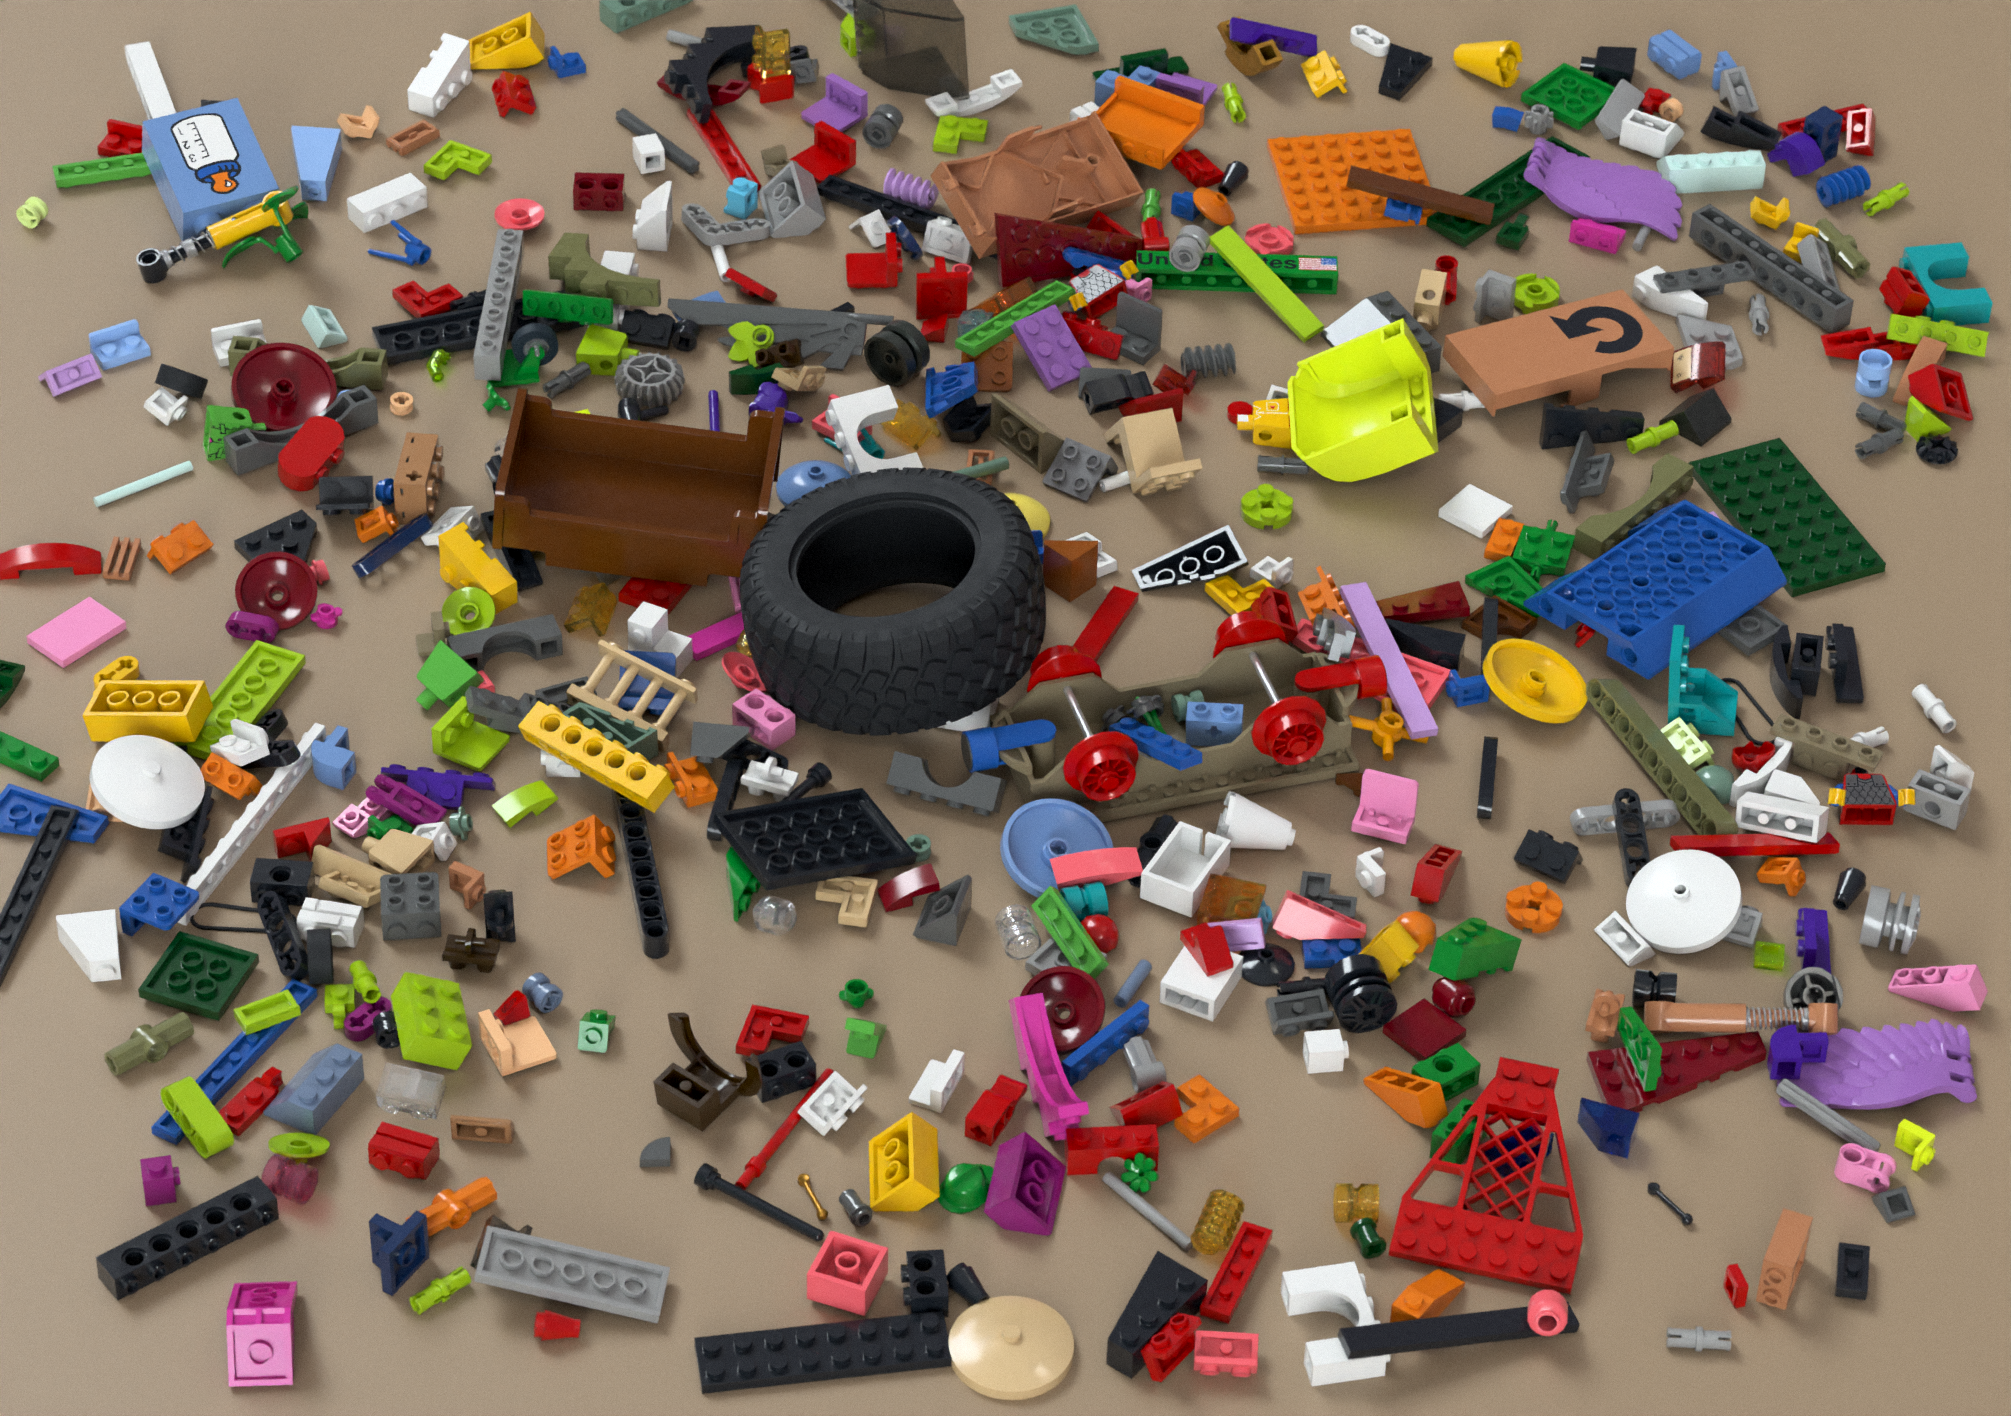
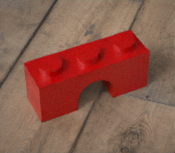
[1064,1124,1159,1176]

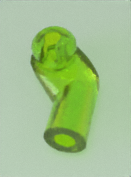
[426,349,450,382]

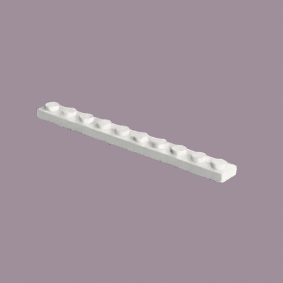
[177,723,326,925]

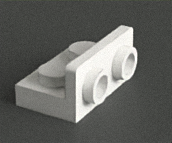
[921,217,973,264]
[211,319,267,367]
[421,506,484,547]
[210,719,270,766]

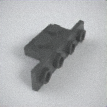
[1653,261,1755,297]
[1560,430,1615,513]

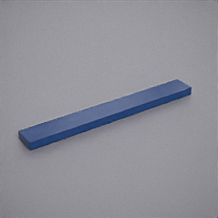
[151,979,318,1145]

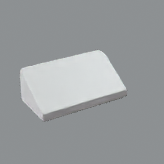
[1594,911,1655,967]

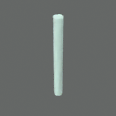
[93,460,193,507]

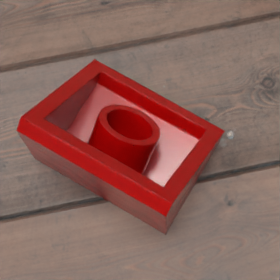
[1118,388,1184,423]
[1109,1081,1183,1128]

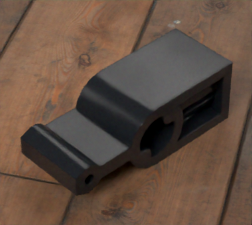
[1081,371,1154,415]

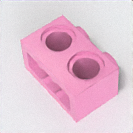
[732,688,795,751]

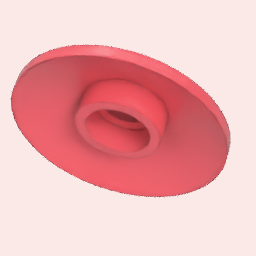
[494,198,544,231]
[722,652,767,693]

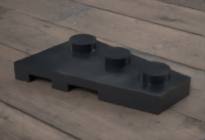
[1378,43,1433,101]

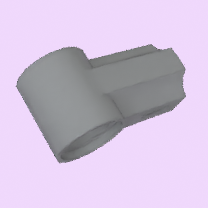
[1123,1036,1167,1093]

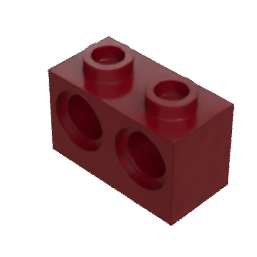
[573,172,625,211]

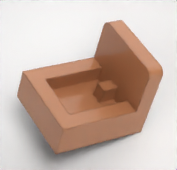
[449,861,486,910]

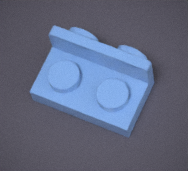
[89,319,151,371]

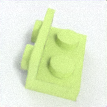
[1661,717,1715,769]

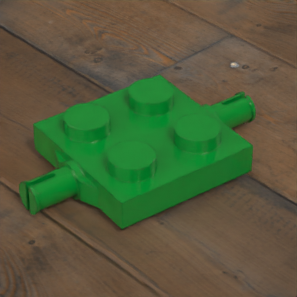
[1512,519,1575,583]

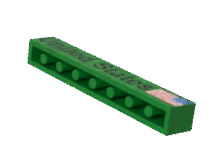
[1136,250,1338,295]

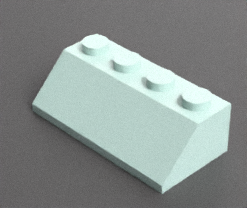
[1656,150,1766,194]

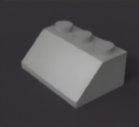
[758,160,826,238]

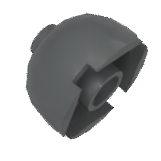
[1783,967,1843,1012]

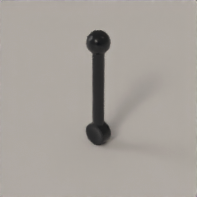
[1647,1182,1693,1225]

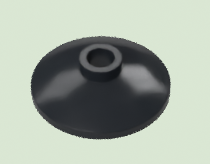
[1239,943,1295,987]

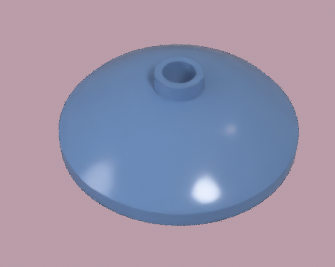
[776,460,851,506]

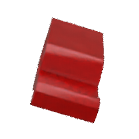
[965,1075,1027,1147]

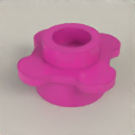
[310,603,343,629]

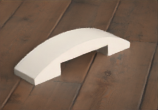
[925,69,1023,117]
[1729,737,1793,807]

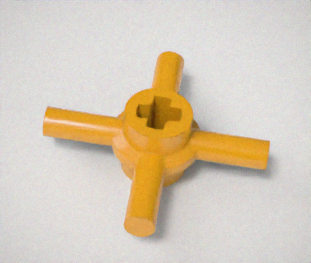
[1348,698,1429,761]

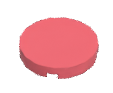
[1244,223,1293,255]

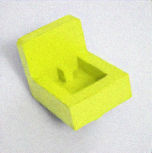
[1894,1118,1936,1172]

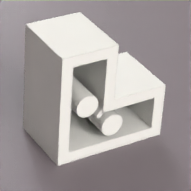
[627,601,693,678]

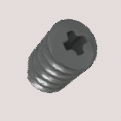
[1180,343,1236,380]

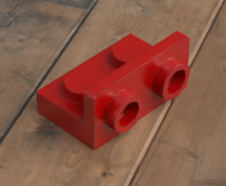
[97,119,142,157]
[1171,148,1224,188]

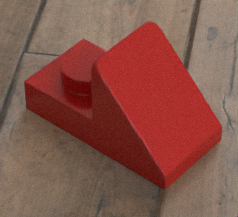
[747,63,794,104]
[273,817,332,862]
[1180,922,1234,977]

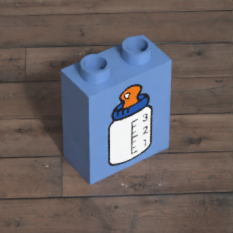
[142,98,279,241]

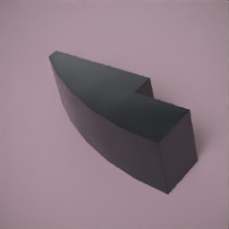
[1700,106,1782,149]

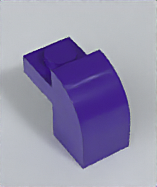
[1767,132,1826,177]
[1767,1025,1829,1080]

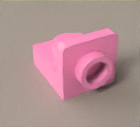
[1125,277,1152,302]

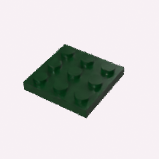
[138,931,259,1021]

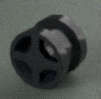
[672,319,700,352]
[372,1011,400,1049]

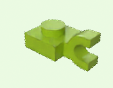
[324,984,355,1029]

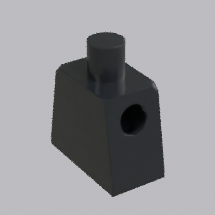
[1580,46,1637,88]

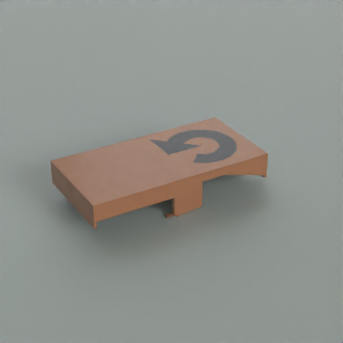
[1443,289,1674,416]

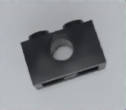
[1790,632,1824,696]
[250,858,315,906]

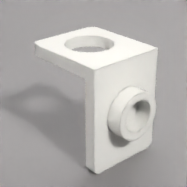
[848,209,890,248]

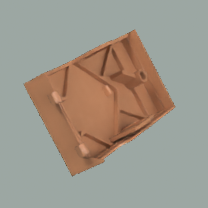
[930,111,1144,259]

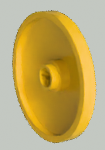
[1483,639,1588,723]

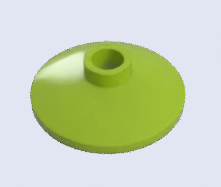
[442,587,496,635]
[268,1133,330,1164]

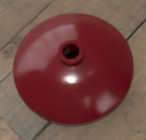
[235,552,318,630]
[1020,966,1106,1053]

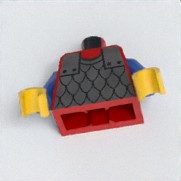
[1068,260,1139,319]
[1827,767,1915,825]

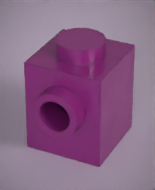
[140,1155,181,1207]

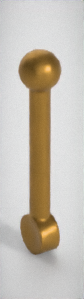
[798,1174,828,1220]

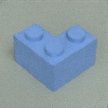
[1094,65,1160,107]

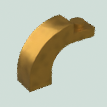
[1217,16,1283,76]

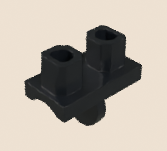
[483,889,516,942]

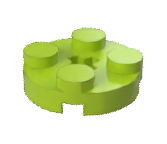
[1514,273,1560,314]
[1240,484,1294,529]

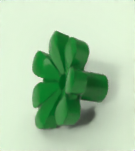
[482,383,511,412]
[1121,1153,1159,1193]

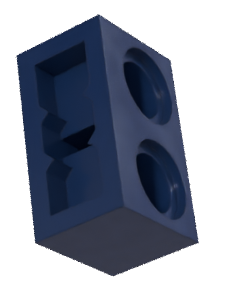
[1803,106,1843,163]

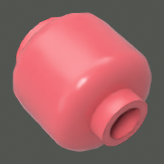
[1527,1290,1568,1336]

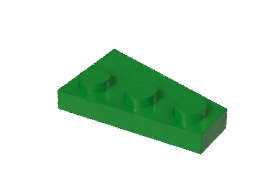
[1465,556,1543,618]
[1617,1006,1662,1092]

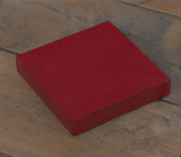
[1383,998,1467,1061]

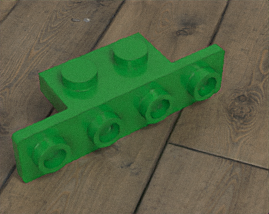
[523,289,613,325]

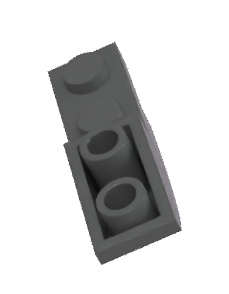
[1312,607,1356,662]
[465,686,572,733]

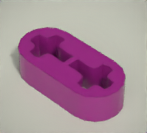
[225,611,279,643]
[344,997,392,1042]

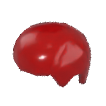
[1731,741,1776,774]
[1081,914,1119,954]

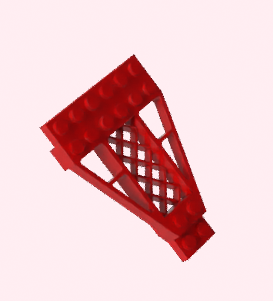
[1389,1057,1583,1295]

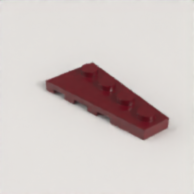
[1376,581,1470,623]

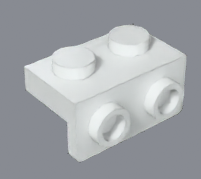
[797,1071,868,1136]

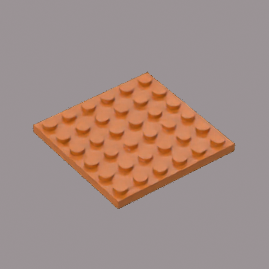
[1267,129,1437,234]

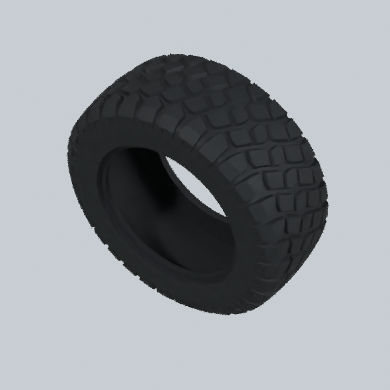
[740,467,1046,736]

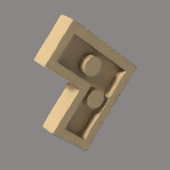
[816,876,878,928]

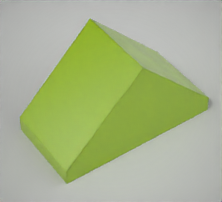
[1905,396,1952,442]

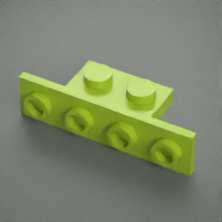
[1886,314,1989,357]

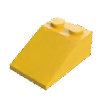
[468,12,545,69]

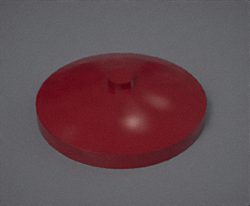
[231,342,336,432]

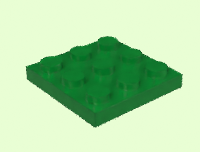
[1521,63,1615,130]

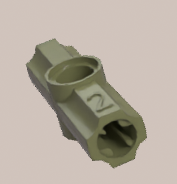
[1812,218,1870,279]
[104,1012,194,1076]

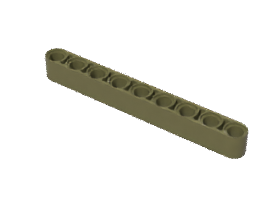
[1586,678,1738,835]

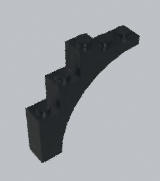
[664,25,767,124]

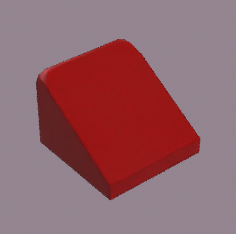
[921,313,949,343]

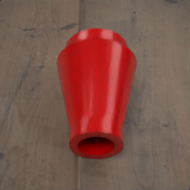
[534,1310,580,1341]

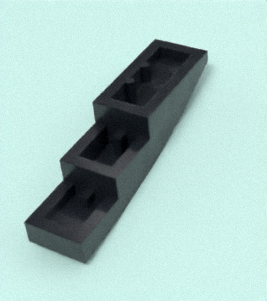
[480,510,543,591]

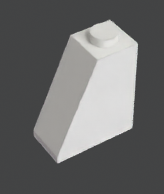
[56,909,121,982]

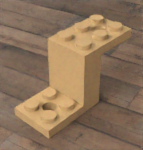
[1104,408,1202,496]

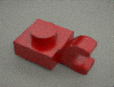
[1639,87,1671,115]

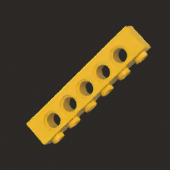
[518,701,674,813]

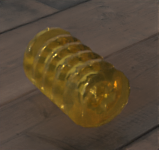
[1190,1189,1245,1255]

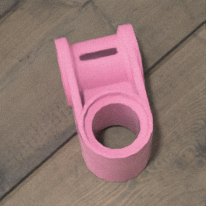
[1834,1143,1897,1194]

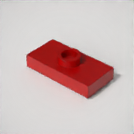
[724,268,778,303]

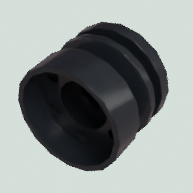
[1324,954,1398,1033]

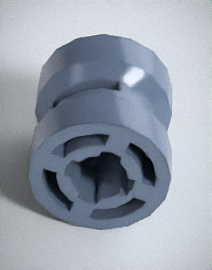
[522,972,563,1013]

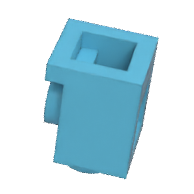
[724,177,758,220]

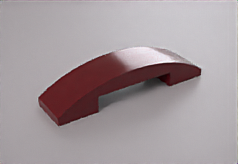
[657,75,751,106]

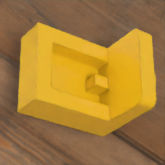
[1750,196,1790,230]

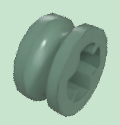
[906,834,931,862]

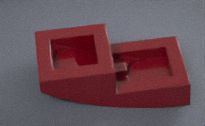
[877,863,940,913]

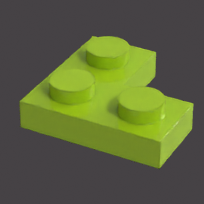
[933,115,988,154]
[423,140,492,180]

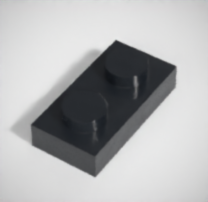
[1835,1242,1870,1300]

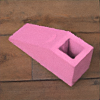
[1888,964,1988,1012]

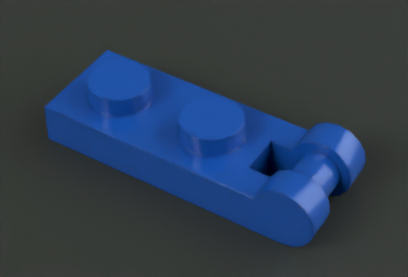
[1062,247,1134,278]

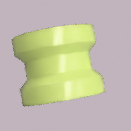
[16,196,48,228]

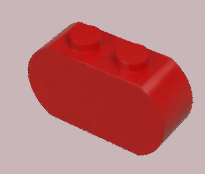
[278,416,345,491]

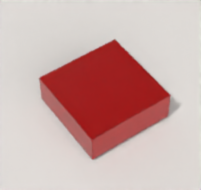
[1723,1263,1749,1309]

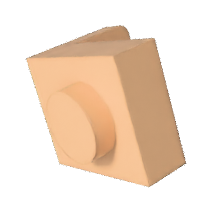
[337,105,379,139]

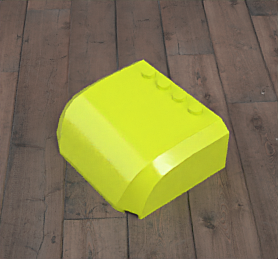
[1287,318,1439,482]

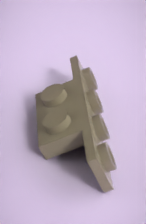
[1769,714,1884,783]

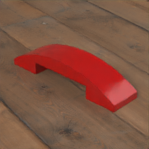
[0,543,102,580]

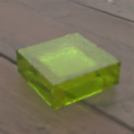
[1753,941,1785,972]

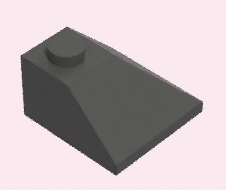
[690,722,755,763]

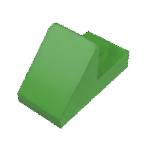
[845,1017,887,1059]

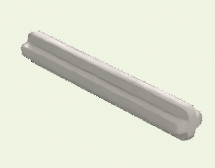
[1776,1079,1881,1152]

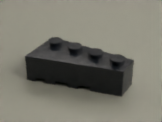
[1106,1251,1208,1379]

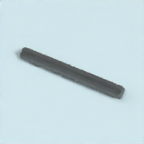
[616,108,700,174]

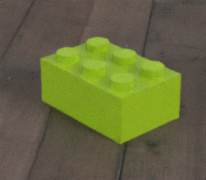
[391,972,472,1070]

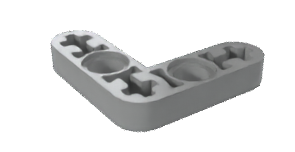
[681,204,770,246]

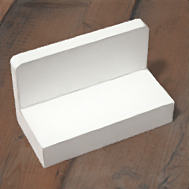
[909,1049,965,1113]

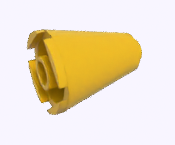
[1453,40,1523,88]

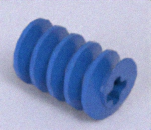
[1816,165,1871,208]

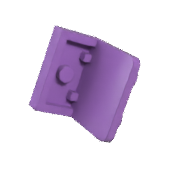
[801,73,868,132]

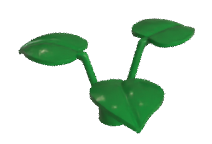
[222,185,308,268]

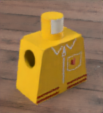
[1237,398,1292,449]

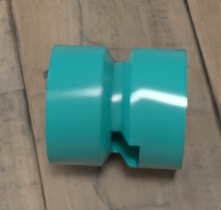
[1059,881,1109,922]

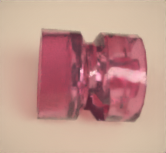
[261,1153,319,1205]

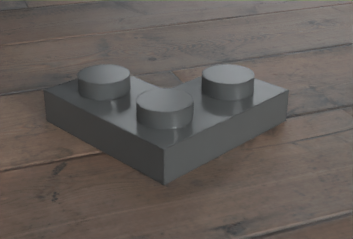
[1299,871,1357,920]

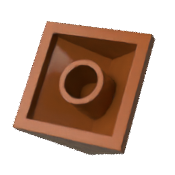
[1043,540,1098,602]

